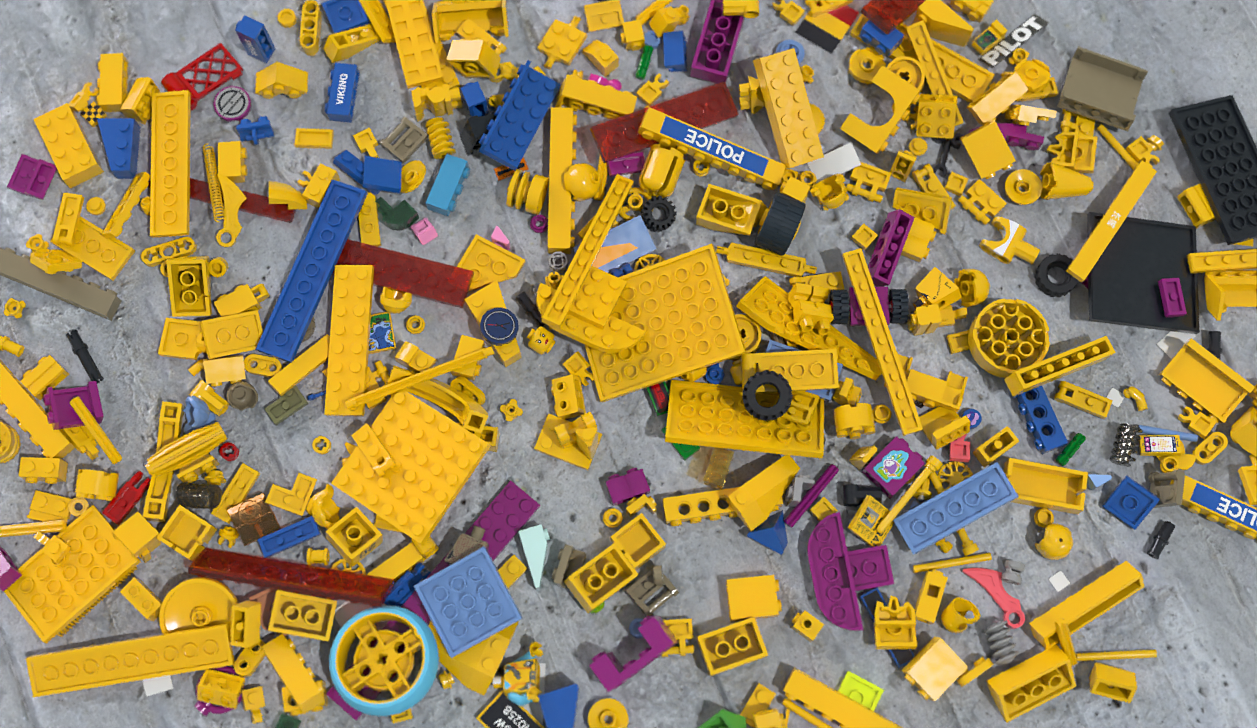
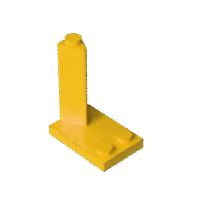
[534,413,602,470]

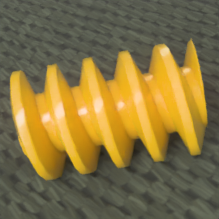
[425,117,456,159]

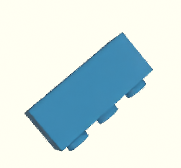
[426,154,470,217]

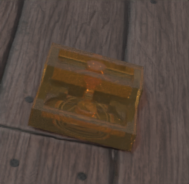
[226,492,281,546]

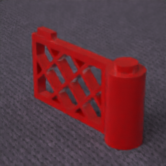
[161,43,243,111]

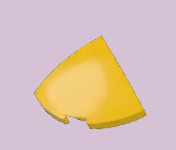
[269,181,307,209]

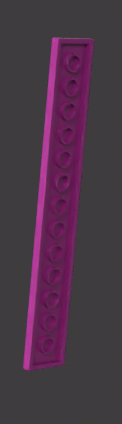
[326,480,541,721]

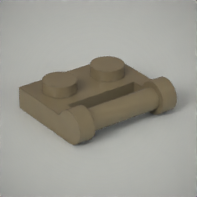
[379,116,428,164]
[1148,469,1185,508]
[626,565,679,617]

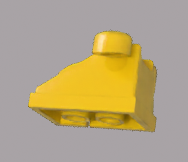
[160,256,228,317]

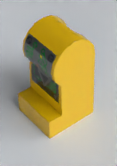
[971,19,1008,56]

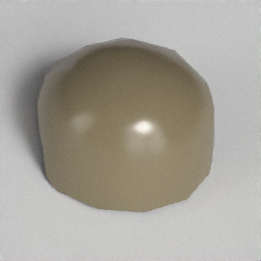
[227,381,258,411]

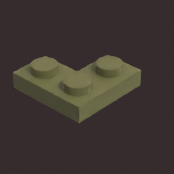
[265,385,309,426]

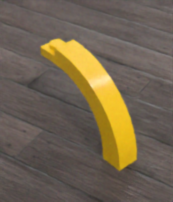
[387,365,488,434]

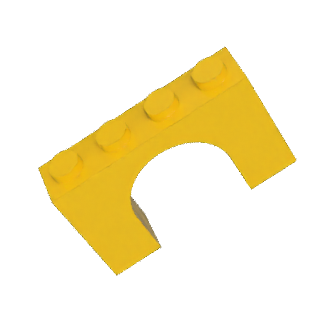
[840,66,921,154]

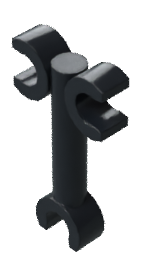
[933,133,963,178]

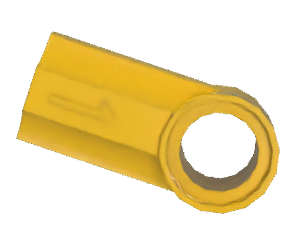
[723,0,759,18]
[189,380,230,417]

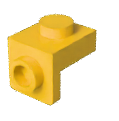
[626,494,657,517]

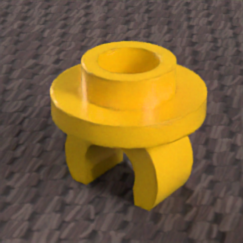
[218,526,239,548]

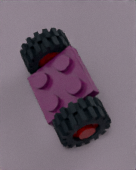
[829,287,909,326]

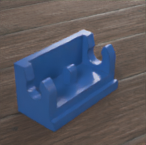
[663,30,687,72]

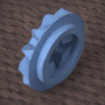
[776,40,805,64]

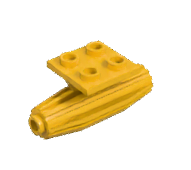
[145,422,228,484]

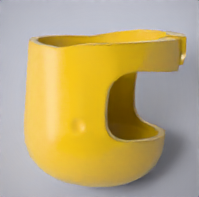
[941,597,981,633]

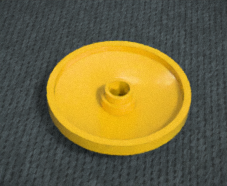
[159,577,239,639]

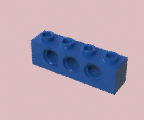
[1014,386,1068,455]

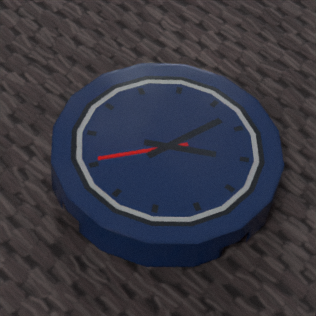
[480,307,519,346]

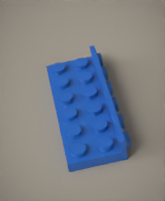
[479,60,561,171]

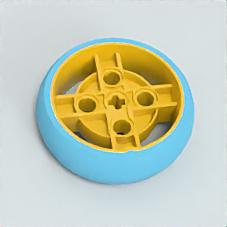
[329,605,439,716]

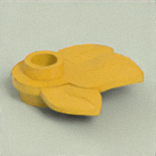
[1156,440,1196,473]

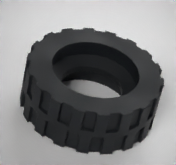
[1034,253,1078,298]

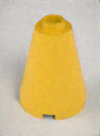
[1040,162,1094,200]

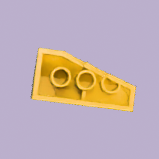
[1230,406,1257,457]
[726,455,800,531]

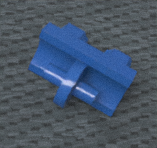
[236,116,274,145]

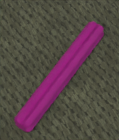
[784,464,839,528]

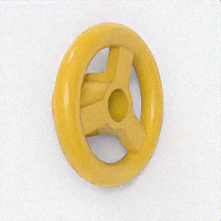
[619,187,653,221]

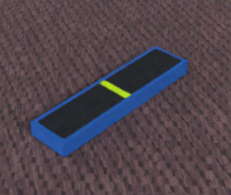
[860,588,915,668]

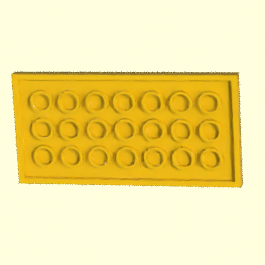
[665,380,824,459]

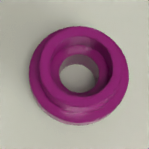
[530,215,548,233]

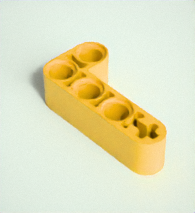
[364,536,439,594]

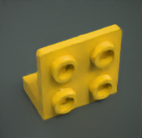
[916,94,958,139]
[919,406,970,450]

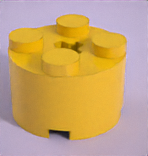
[834,403,876,439]
[75,469,119,501]

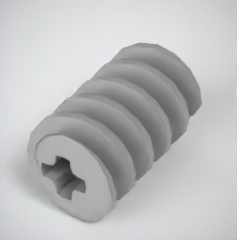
[984,620,1020,665]

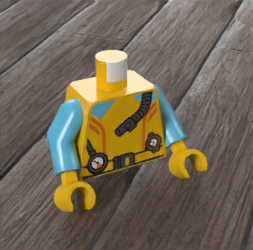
[493,642,543,706]

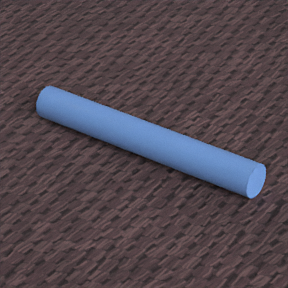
[1137,425,1198,442]

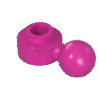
[588,74,621,91]

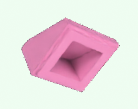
[410,218,438,245]
[491,226,510,250]

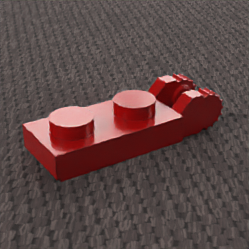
[102,471,151,525]

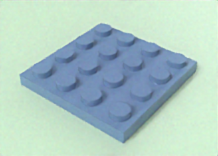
[414,547,523,658]

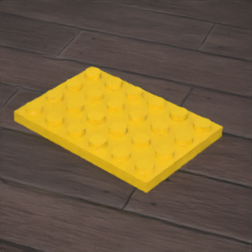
[4,505,141,644]

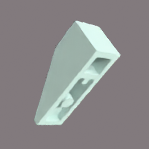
[519,524,550,590]

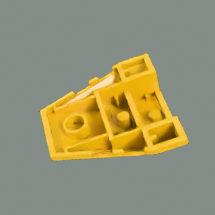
[429,620,518,695]

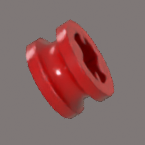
[220,442,239,461]

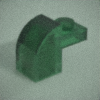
[375,197,419,231]

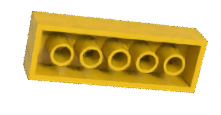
[753,48,824,168]

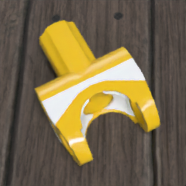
[979,216,1040,264]

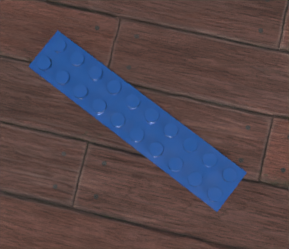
[256,179,368,363]

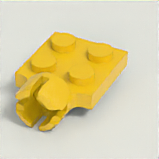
[158,318,207,360]

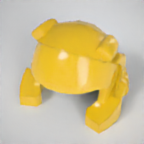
[810,173,849,211]

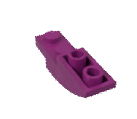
[967,123,1044,151]

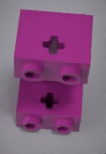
[589,615,678,692]

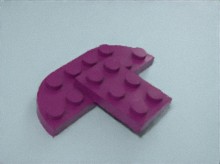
[808,512,894,631]

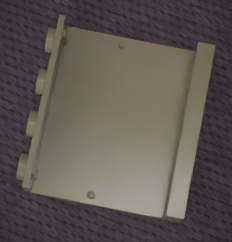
[1057,46,1148,131]

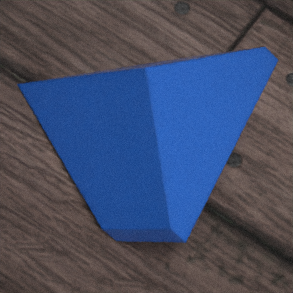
[747,510,788,555]

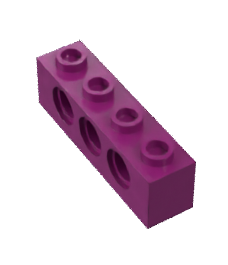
[868,209,915,287]

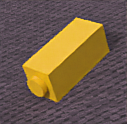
[914,569,948,625]

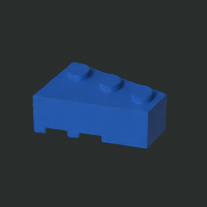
[97,118,141,179]

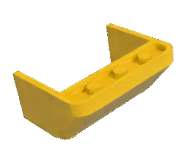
[432,0,509,43]
[1204,270,1257,321]

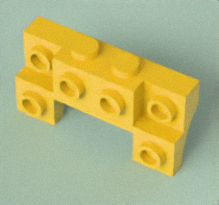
[884,352,968,412]

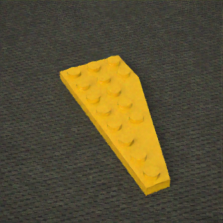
[736,276,882,381]

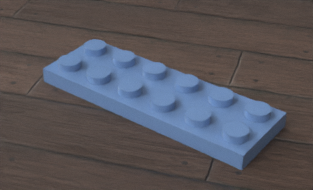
[893,462,1018,555]

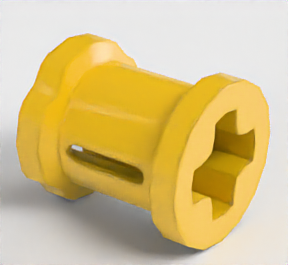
[307,548,330,566]

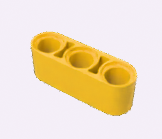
[300,0,322,56]

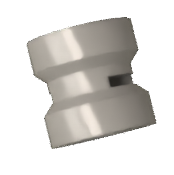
[549,251,568,275]
[1001,560,1025,585]

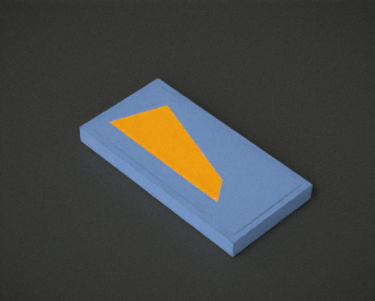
[573,215,656,273]

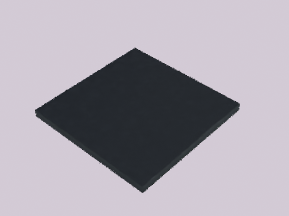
[1087,212,1200,334]

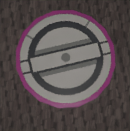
[214,86,251,122]

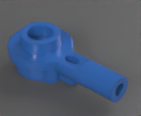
[705,363,725,384]

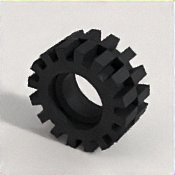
[641,196,677,232]

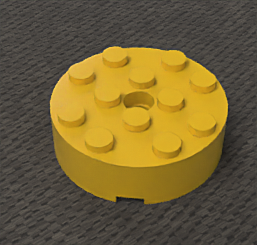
[968,298,1050,378]

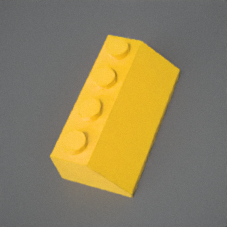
[987,644,1076,723]

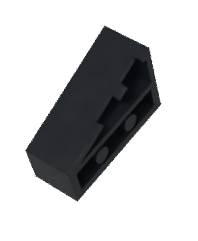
[460,112,497,156]

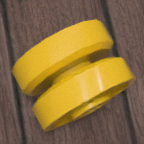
[886,56,925,97]
[730,314,762,361]

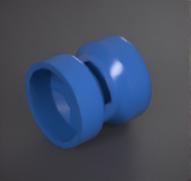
[611,262,633,277]

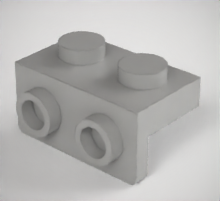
[784,475,815,508]

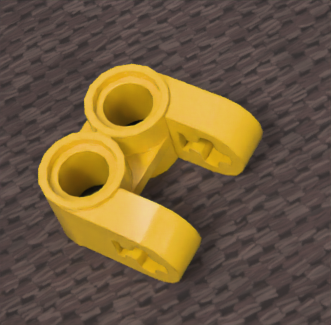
[554,412,598,449]

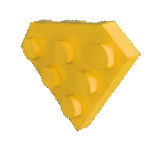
[448,234,526,292]

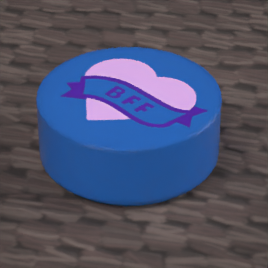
[961,409,982,429]

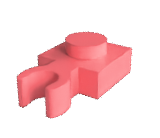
[949,434,970,463]

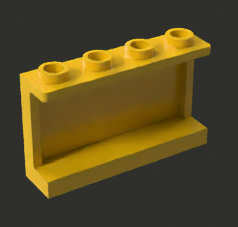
[1159,338,1255,423]

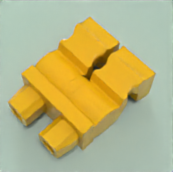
[411,84,462,122]
[788,283,834,335]

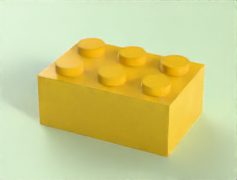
[564,543,639,614]
[268,590,337,642]
[697,617,768,677]

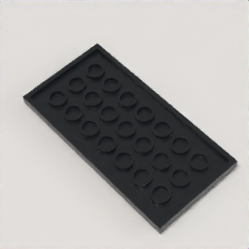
[1168,95,1257,245]

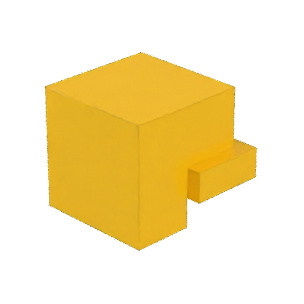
[112,511,161,563]

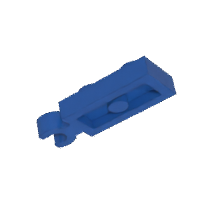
[380,562,431,607]

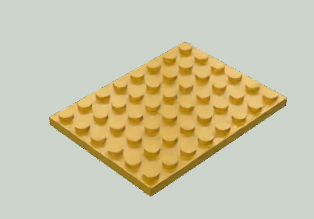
[584,244,746,403]

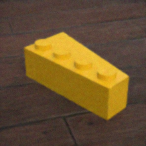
[555,74,637,123]
[464,280,522,368]

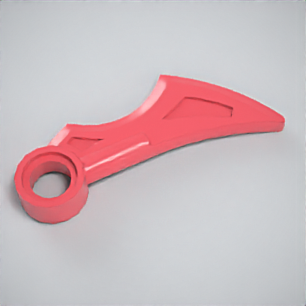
[962,568,1025,629]

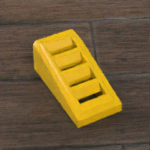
[849,446,877,470]

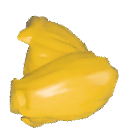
[306,484,340,529]

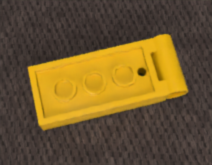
[740,349,839,393]

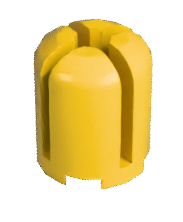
[639,144,686,198]

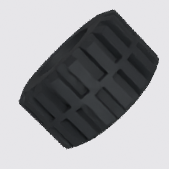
[742,370,792,421]

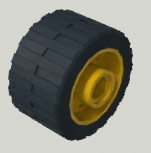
[754,192,806,256]

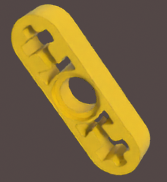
[141,237,197,267]

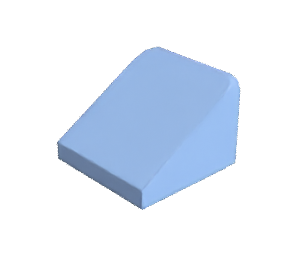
[1087,474,1112,490]

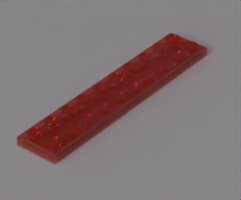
[188,548,394,607]

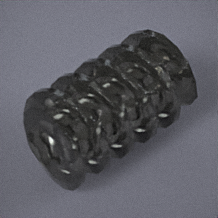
[1109,423,1143,467]
[176,483,222,509]

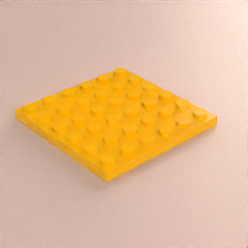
[331,389,491,545]

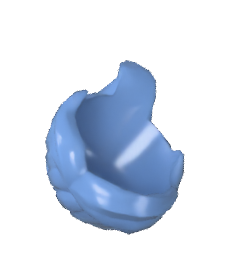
[183,396,216,435]

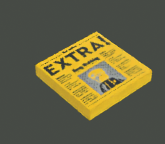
[847,495,897,547]

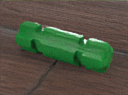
[636,45,653,80]
[1056,433,1086,466]

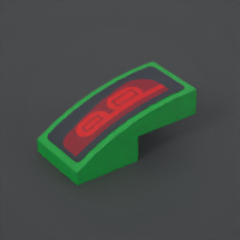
[646,381,670,416]

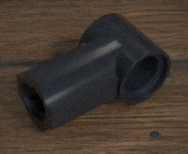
[842,484,882,507]

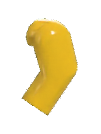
[1123,386,1148,411]

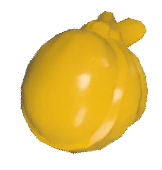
[380,282,412,314]

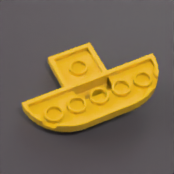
[536,266,646,353]

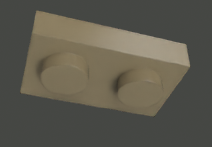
[552,544,586,589]

